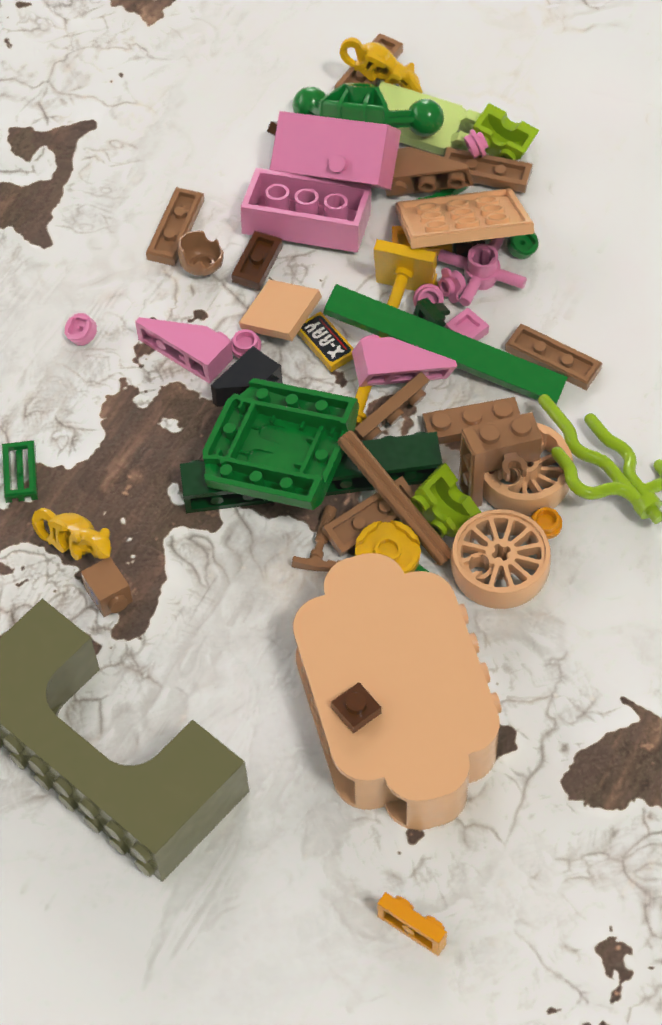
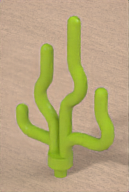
[538,394,662,524]

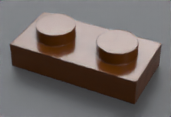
[231,231,283,291]

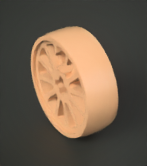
[483,422,573,517]
[450,509,551,609]

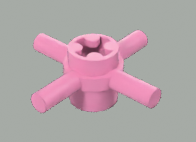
[438,237,527,306]

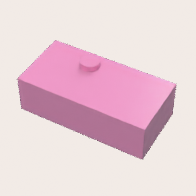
[270,111,401,190]
[241,168,372,253]

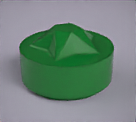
[507,233,539,259]

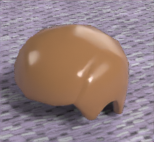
[177,230,224,276]

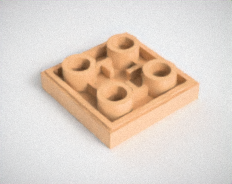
[239,279,322,341]

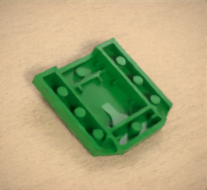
[202,378,359,510]

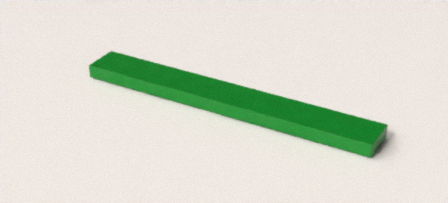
[323,284,568,405]

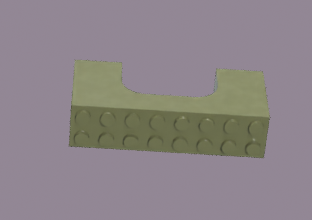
[0,598,250,882]

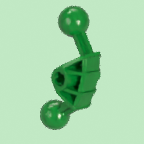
[292,83,444,137]

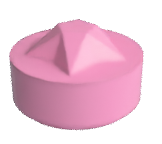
[65,313,97,346]

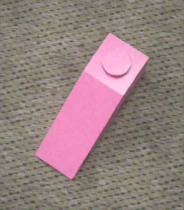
[135,317,233,384]
[352,335,457,387]

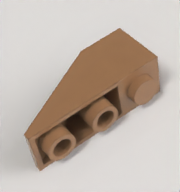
[384,147,474,197]

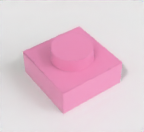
[445,307,489,341]

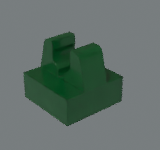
[413,298,450,327]

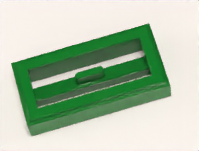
[2,440,38,503]

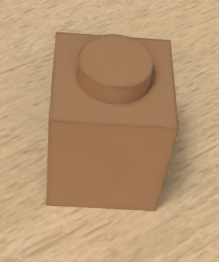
[81,557,133,617]

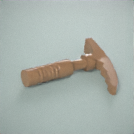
[292,505,341,571]

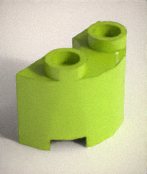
[473,103,539,160]
[410,463,481,538]

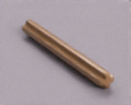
[338,430,451,566]

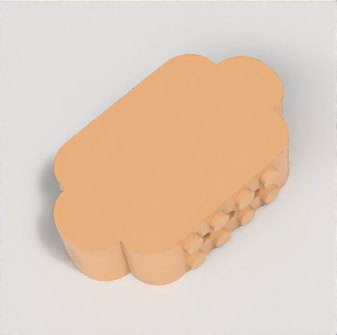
[293,553,502,830]

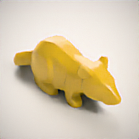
[339,37,423,93]
[31,508,112,560]

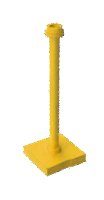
[355,239,437,426]

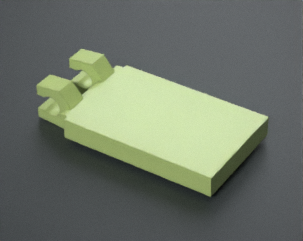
[379,81,481,156]

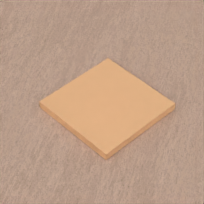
[395,188,534,249]

